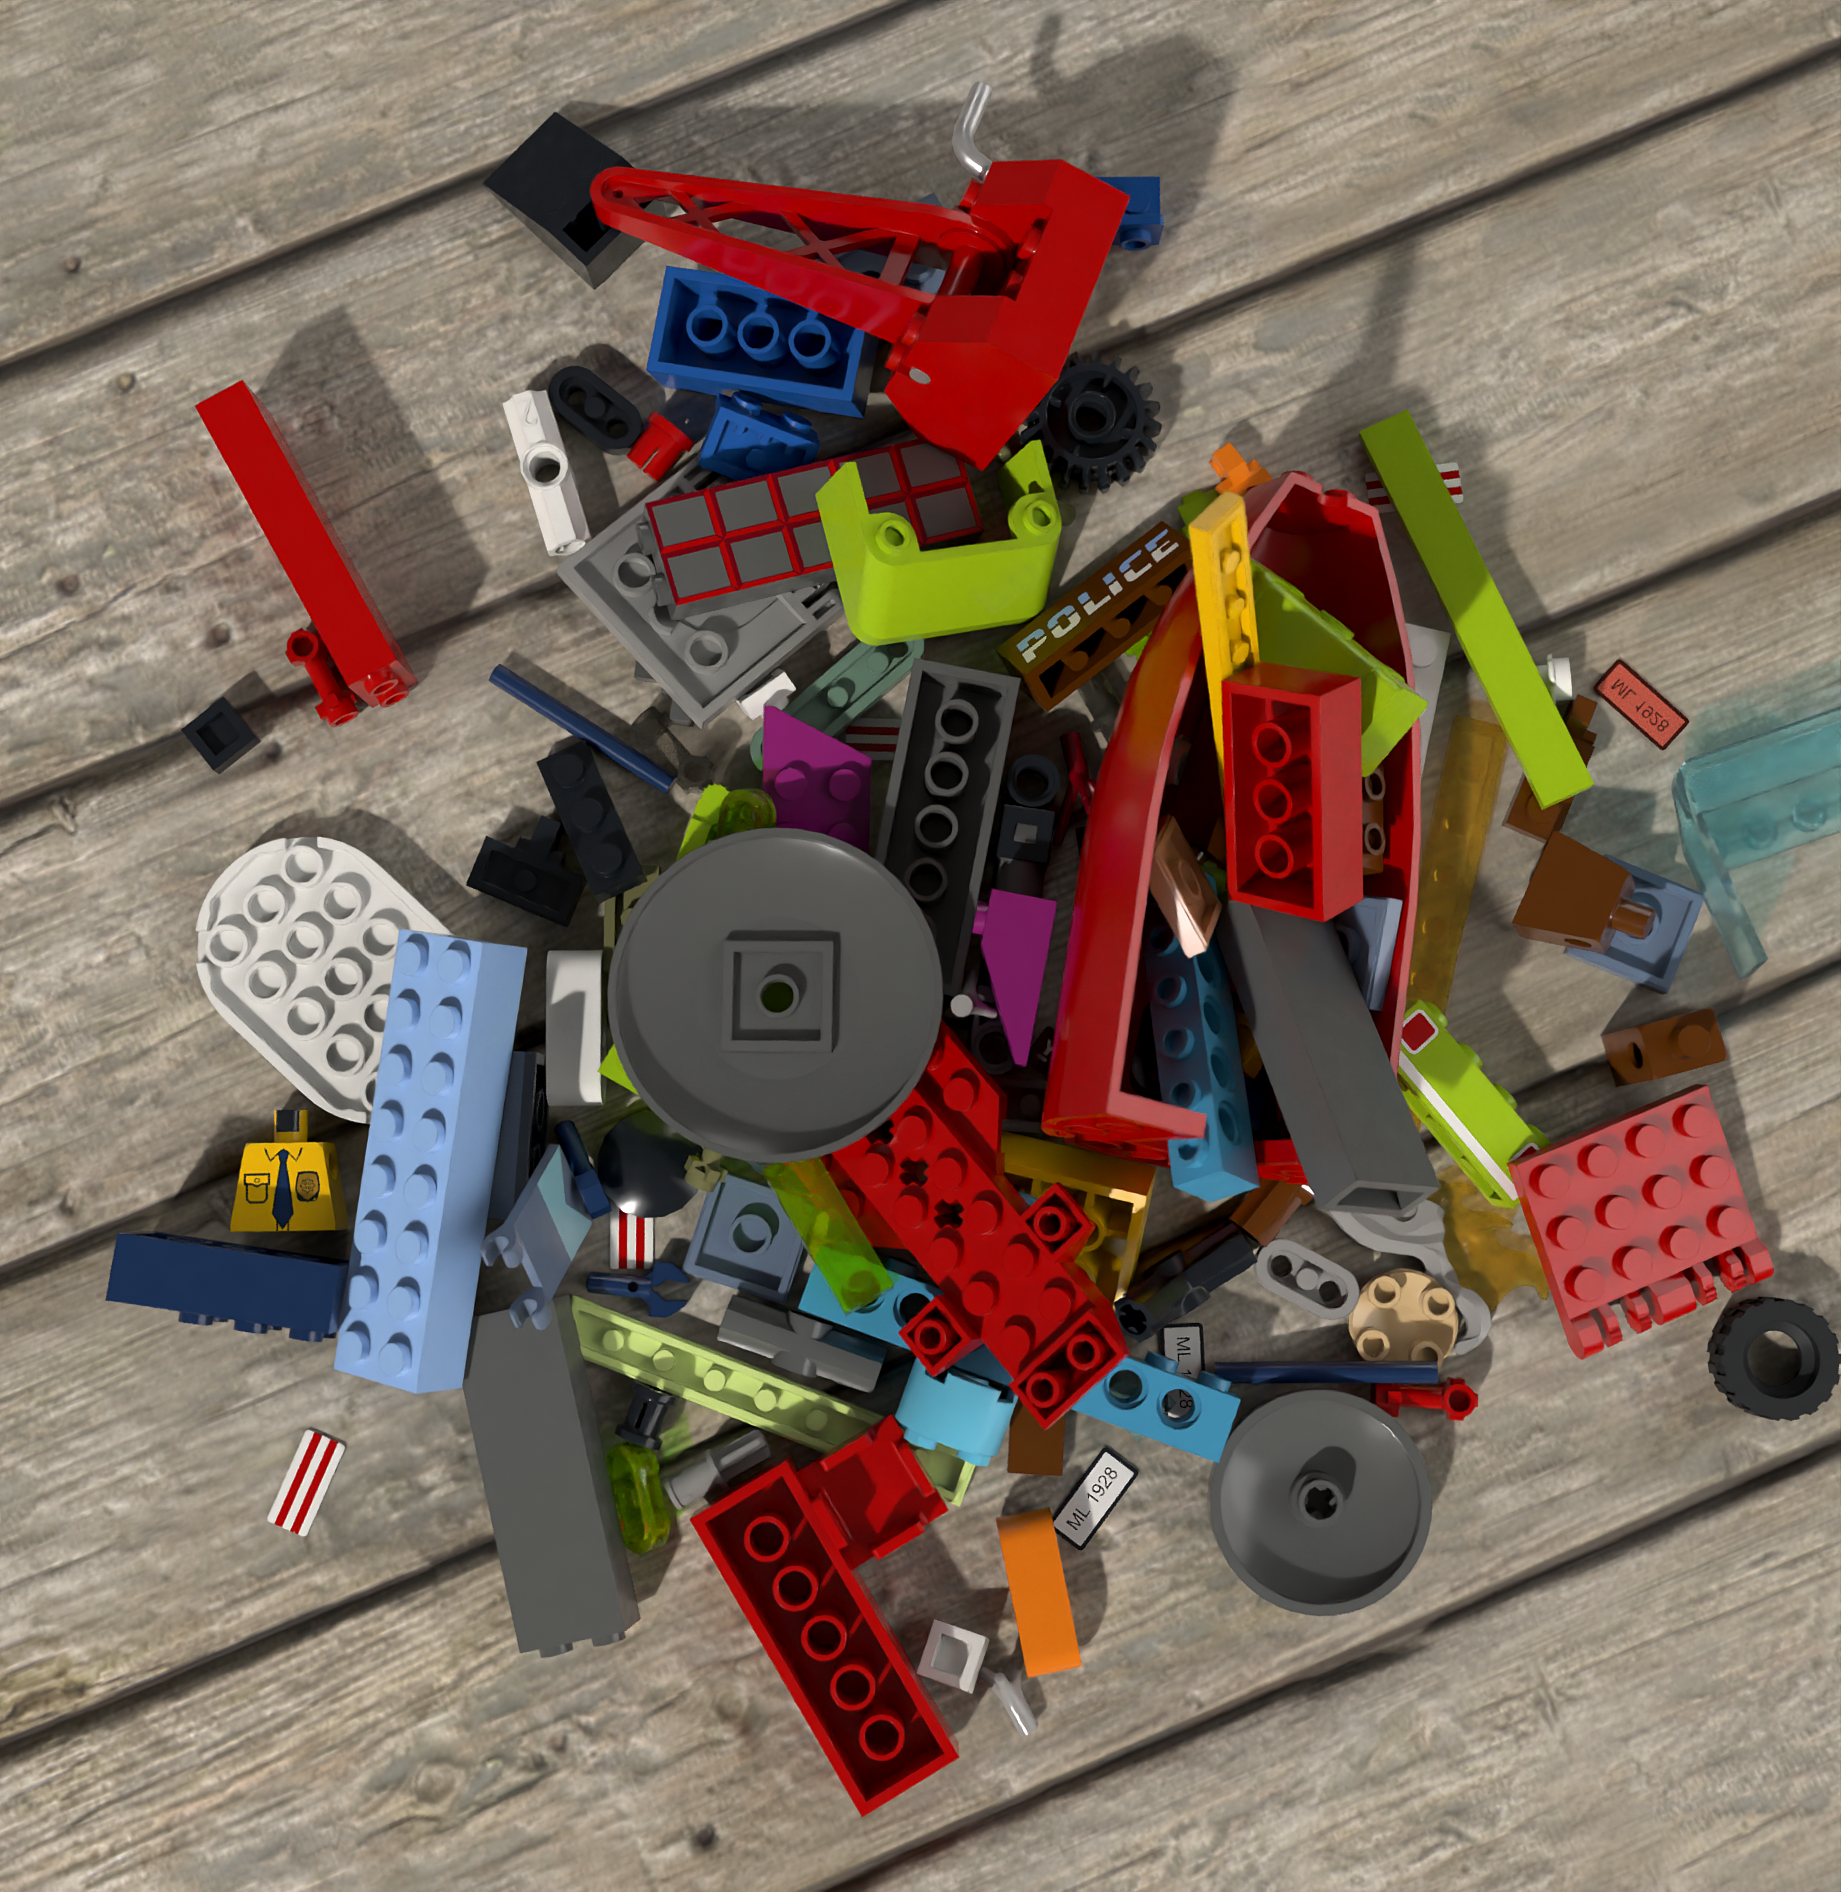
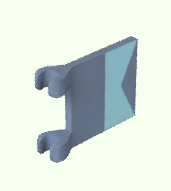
[480,1144,593,1330]

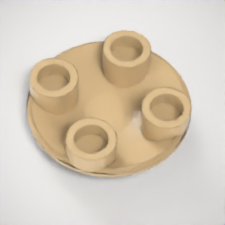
[1348,1268,1458,1369]

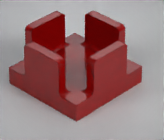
[797,1413,949,1569]

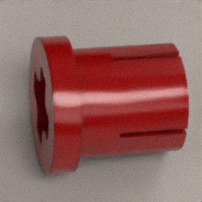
[625,411,695,483]

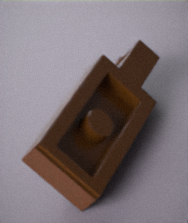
[1501,694,1598,845]

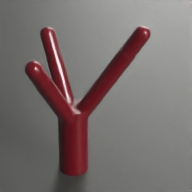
[1052,732,1096,847]

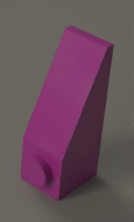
[972,889,1057,1068]

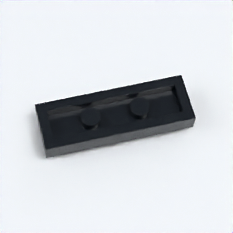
[536,740,648,903]

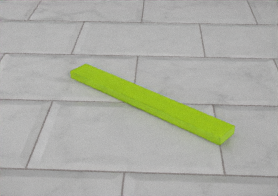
[1358,409,1594,810]

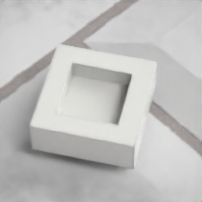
[736,667,796,720]
[916,1619,990,1694]

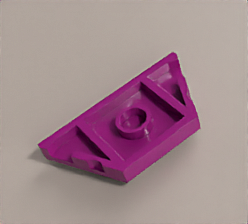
[761,705,871,855]

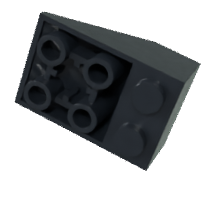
[482,111,667,290]

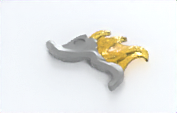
[1327,1181,1550,1355]

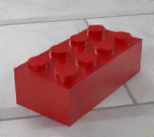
[1221,662,1363,922]

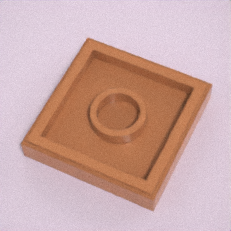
[1148,813,1223,958]

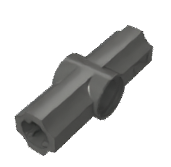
[717,1294,888,1394]

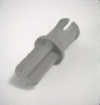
[663,1430,772,1510]

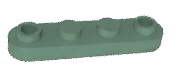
[750,639,924,773]

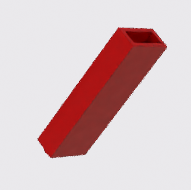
[194,380,419,708]

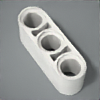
[546,950,607,1107]

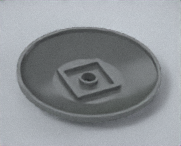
[607,828,944,1163]

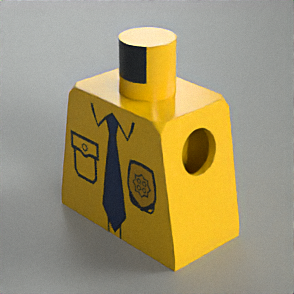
[230,1110,348,1232]

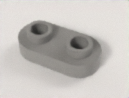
[1253,1238,1359,1320]

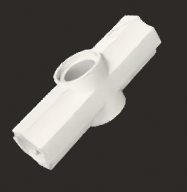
[502,390,592,556]

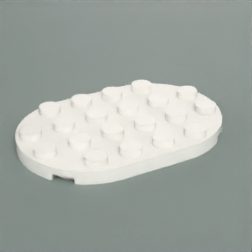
[196,836,456,1124]

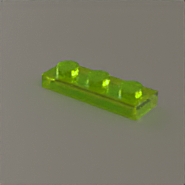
[762,1157,894,1317]

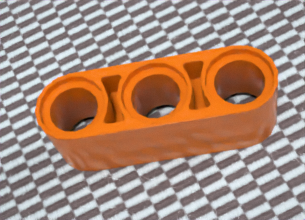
[996,1507,1082,1678]

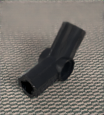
[1114,1222,1258,1343]

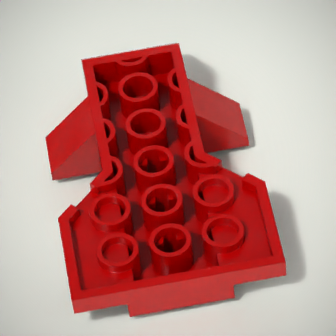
[783,1020,1130,1430]

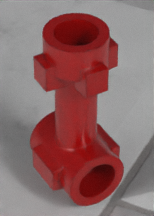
[285,628,359,728]
[1370,1377,1478,1421]

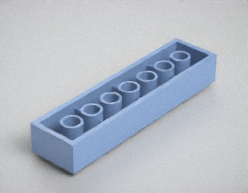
[333,929,528,1394]

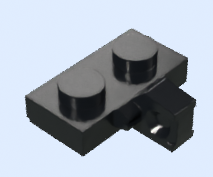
[466,815,587,927]

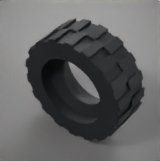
[1707,1297,1841,1421]

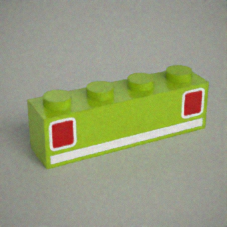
[1397,999,1551,1209]

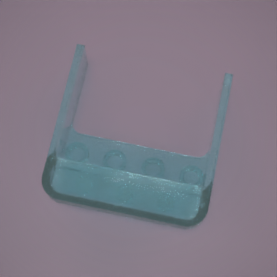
[1671,706,1841,980]

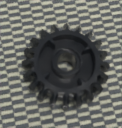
[1020,350,1162,496]

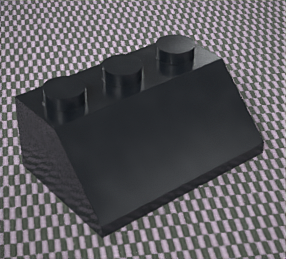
[487,1052,549,1220]

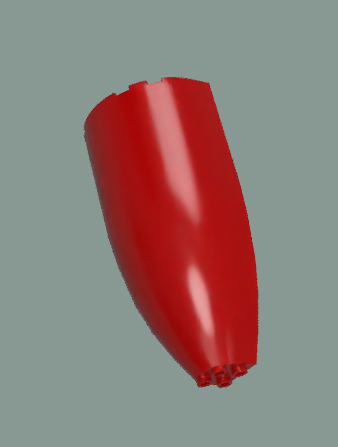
[1041,471,1421,1185]

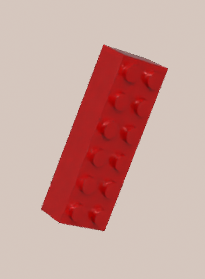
[689,1453,960,1817]

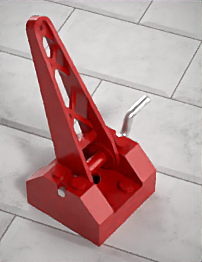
[590,81,1131,471]

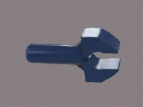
[554,1120,612,1220]
[586,1261,691,1318]

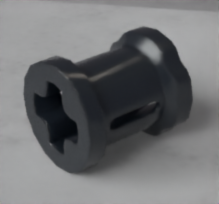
[614,1380,680,1450]

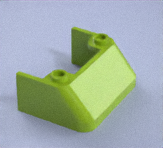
[815,440,1062,646]

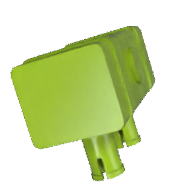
[1250,557,1428,777]

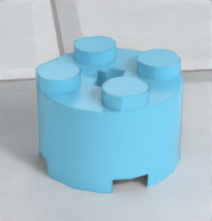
[895,1357,1018,1467]

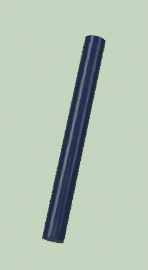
[489,664,678,794]
[1215,1361,1438,1384]

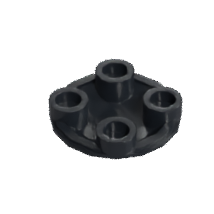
[597,1111,703,1218]

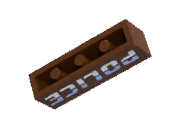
[996,521,1193,713]

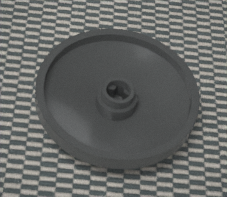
[1207,1388,1432,1616]

